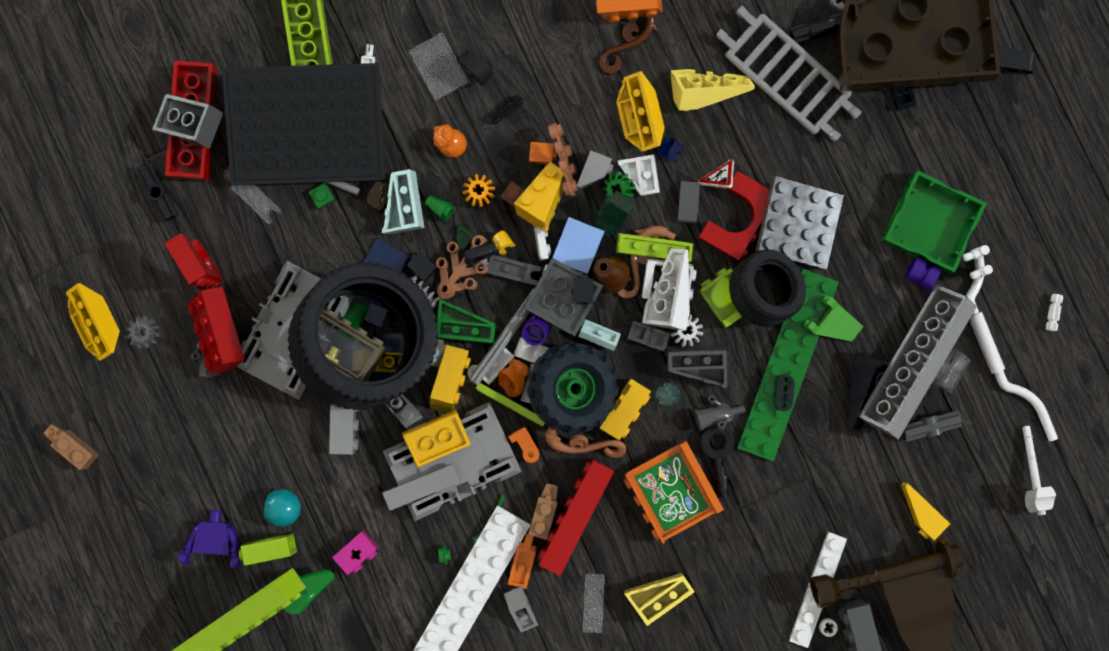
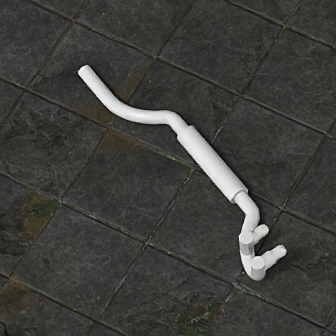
[962,245,1058,442]

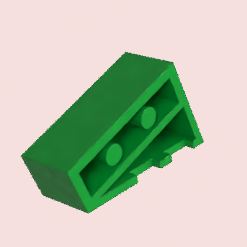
[437,299,496,344]

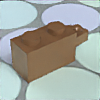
[44,424,99,470]
[528,483,558,540]

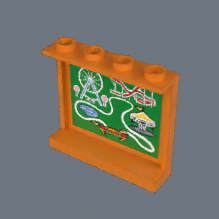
[623,441,724,544]

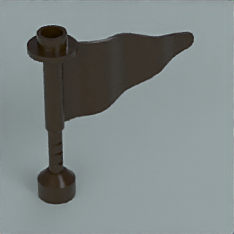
[810,539,964,651]

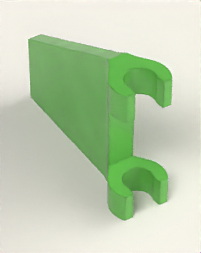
[802,295,864,341]

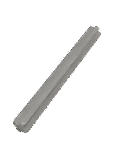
[469,288,535,385]

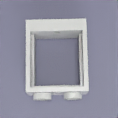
[641,258,697,300]

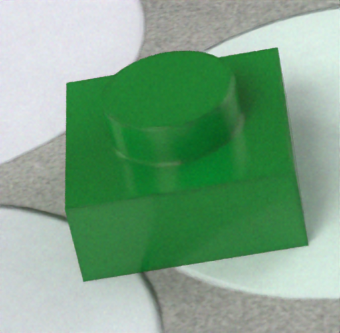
[309,183,335,209]

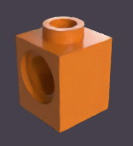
[529,142,557,165]

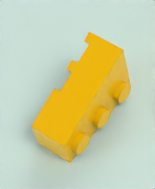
[514,162,565,234]
[430,345,471,414]
[599,379,651,440]

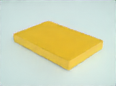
[402,410,471,468]

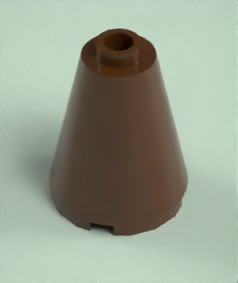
[592,255,630,294]

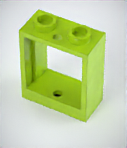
[239,533,297,566]

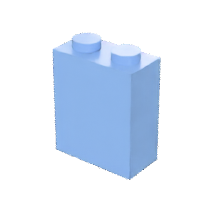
[553,217,604,275]

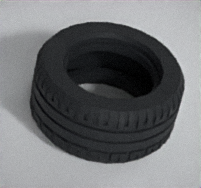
[729,249,806,327]

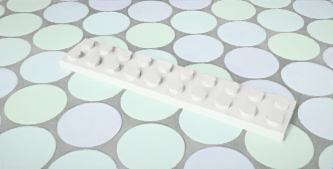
[413,505,531,651]

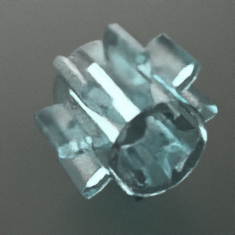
[656,382,680,407]

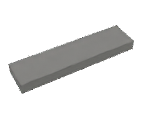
[382,464,461,511]

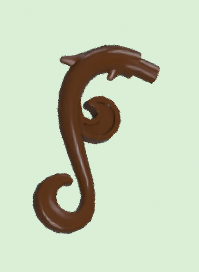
[599,15,658,75]

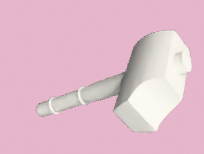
[1022,426,1056,516]

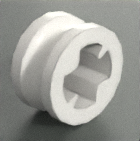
[819,618,838,637]

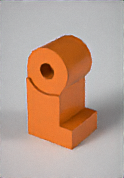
[508,426,539,463]

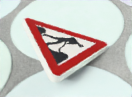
[698,160,734,189]

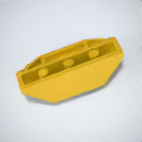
[616,71,665,151]
[66,283,120,361]

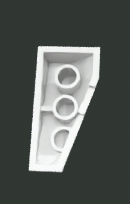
[642,249,690,330]

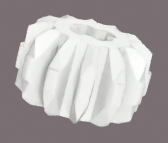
[671,314,703,347]

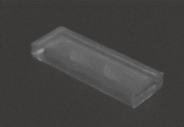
[583,573,605,633]

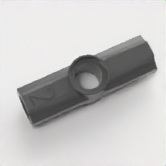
[902,411,962,442]

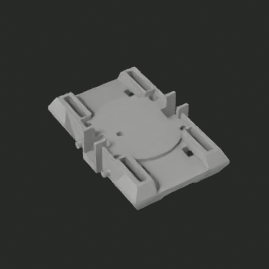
[237,261,355,400]
[383,402,522,521]

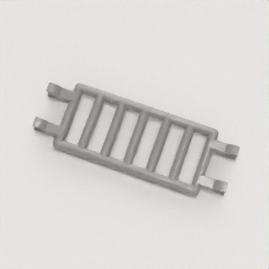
[716,6,862,142]

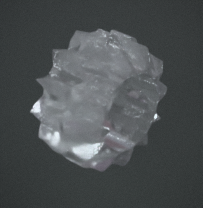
[126,316,160,348]

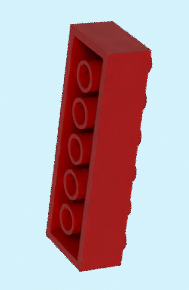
[165,61,218,181]
[538,459,614,576]

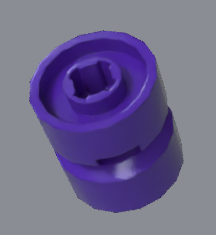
[904,257,941,291]
[522,314,552,346]

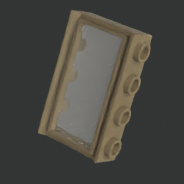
[319,308,387,381]

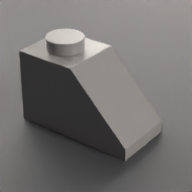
[577,151,614,190]
[504,586,538,632]

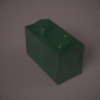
[595,190,636,238]

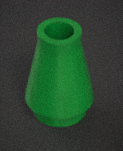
[425,195,454,220]

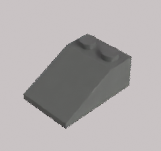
[152,94,223,149]

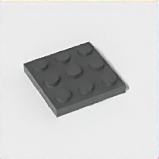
[524,258,603,337]

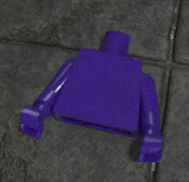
[178,510,241,568]

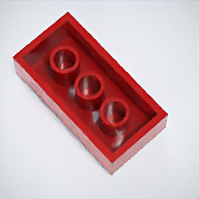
[188,287,245,375]

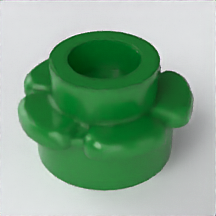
[438,546,451,565]

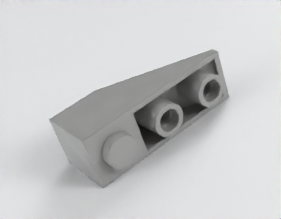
[385,394,428,430]

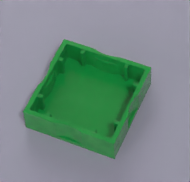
[880,170,987,274]

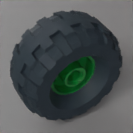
[527,343,619,433]

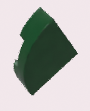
[456,225,475,251]

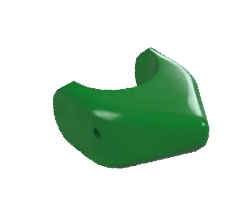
[284,569,335,614]

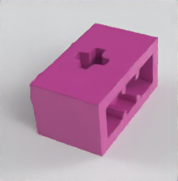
[332,530,379,575]

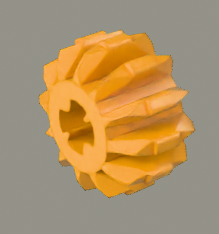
[463,174,495,207]

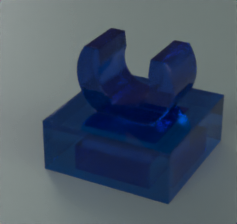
[658,137,684,162]

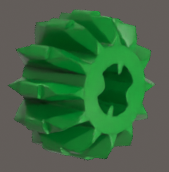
[602,172,636,205]

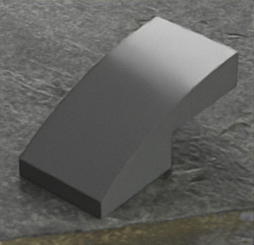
[677,181,700,223]
[627,321,671,352]

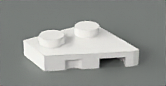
[618,155,660,196]

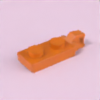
[508,533,536,589]

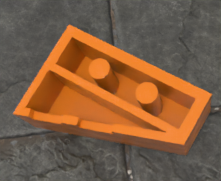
[596,0,663,23]

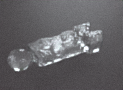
[223,168,282,225]

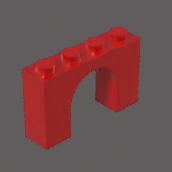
[697,171,769,262]
[164,233,224,289]

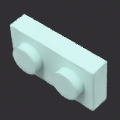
[579,319,621,351]

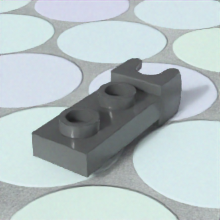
[487,255,542,286]

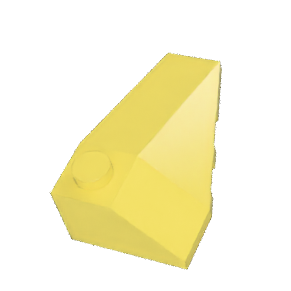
[670,69,755,111]

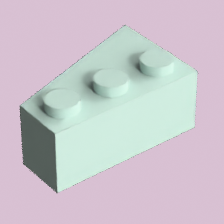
[382,169,424,235]

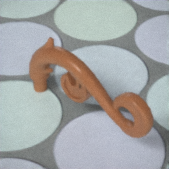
[617,226,676,299]
[545,426,626,458]

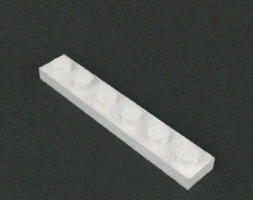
[789,532,847,648]

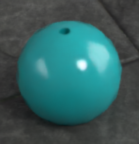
[264,489,301,527]

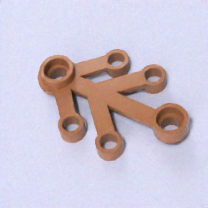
[548,123,578,196]
[436,235,488,299]

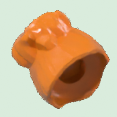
[433,125,467,158]
[498,359,530,397]

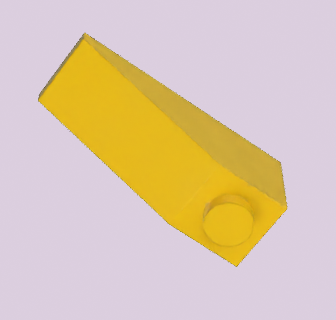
[901,482,950,541]

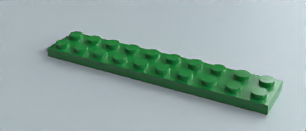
[737,269,839,462]

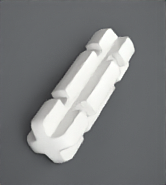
[1046,294,1063,332]

